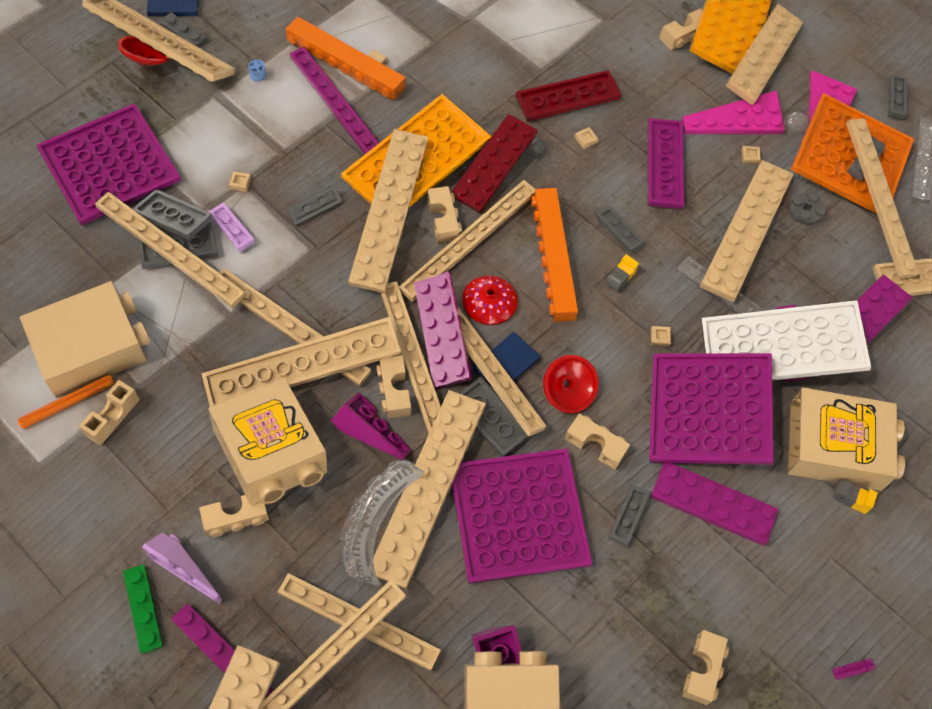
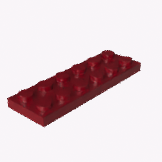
[515,70,621,122]
[451,114,538,213]

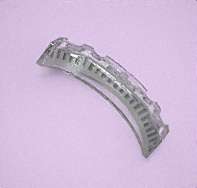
[340,460,423,588]

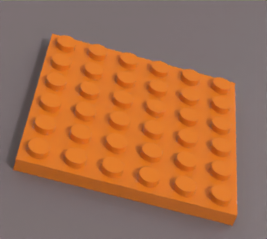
[790,93,914,214]

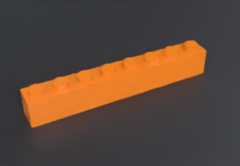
[285,17,406,101]
[531,188,578,322]

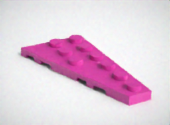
[809,70,857,121]
[682,90,785,134]

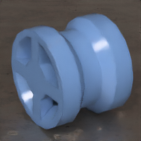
[248,59,267,82]

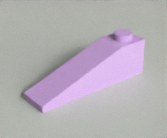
[142,533,222,604]

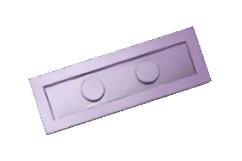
[208,202,255,252]

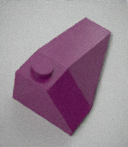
[331,392,411,460]
[471,625,521,664]

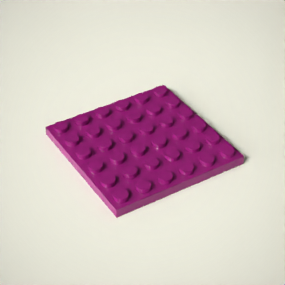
[36,103,181,226]
[649,353,773,465]
[452,448,592,584]

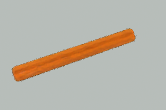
[17,375,114,429]

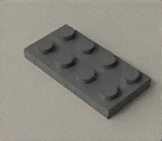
[133,189,213,240]
[138,222,218,269]
[459,377,530,457]

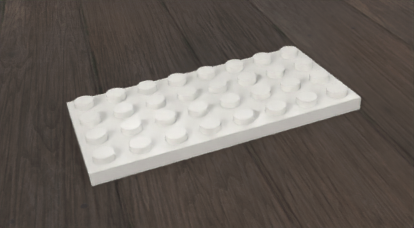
[702,301,871,380]

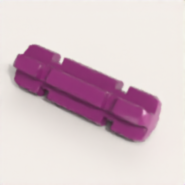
[832,658,875,680]

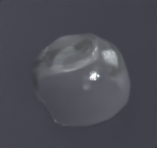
[783,111,810,136]

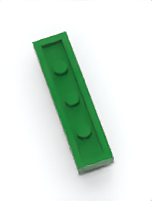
[123,564,164,654]

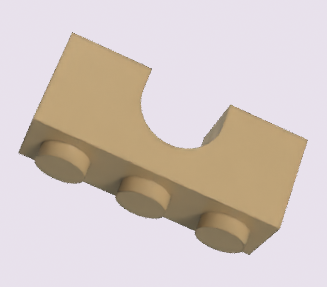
[659,9,702,51]
[427,186,462,244]
[376,355,411,419]
[79,380,140,446]
[564,414,630,470]
[199,495,269,537]
[682,630,729,705]

